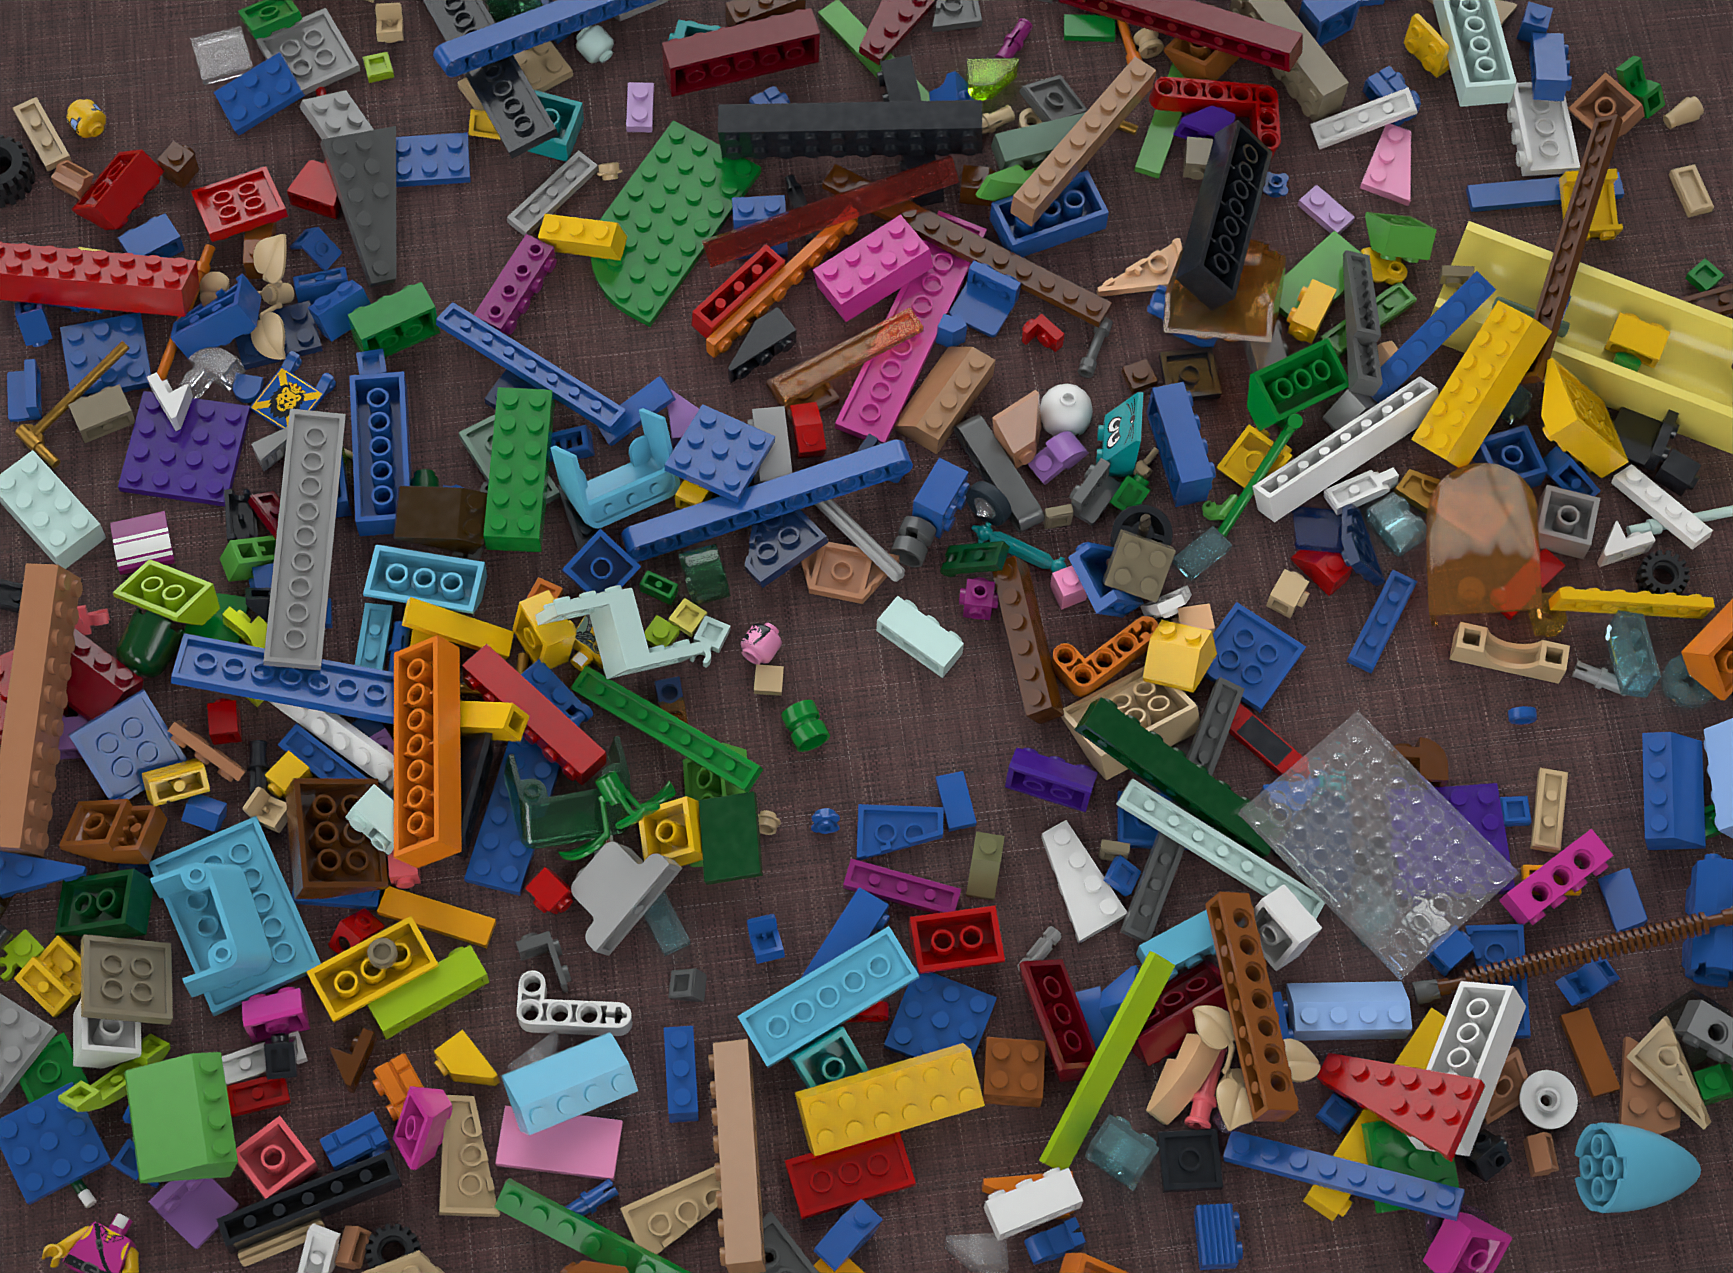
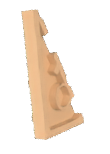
[1097,238,1183,297]

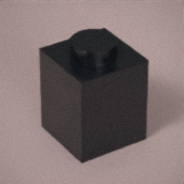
[1653,448,1702,496]

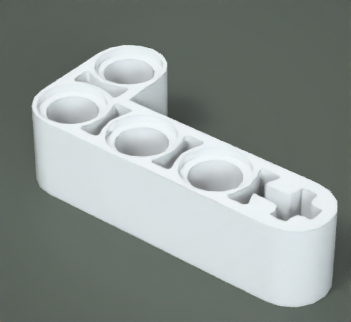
[517,971,632,1036]

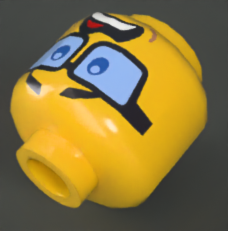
[67,99,106,138]

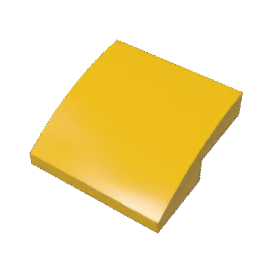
[14,935,81,1017]

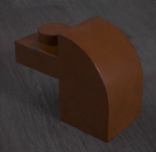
[1387,737,1449,789]

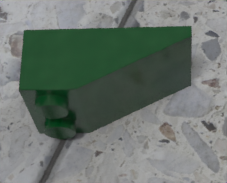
[54,869,154,938]

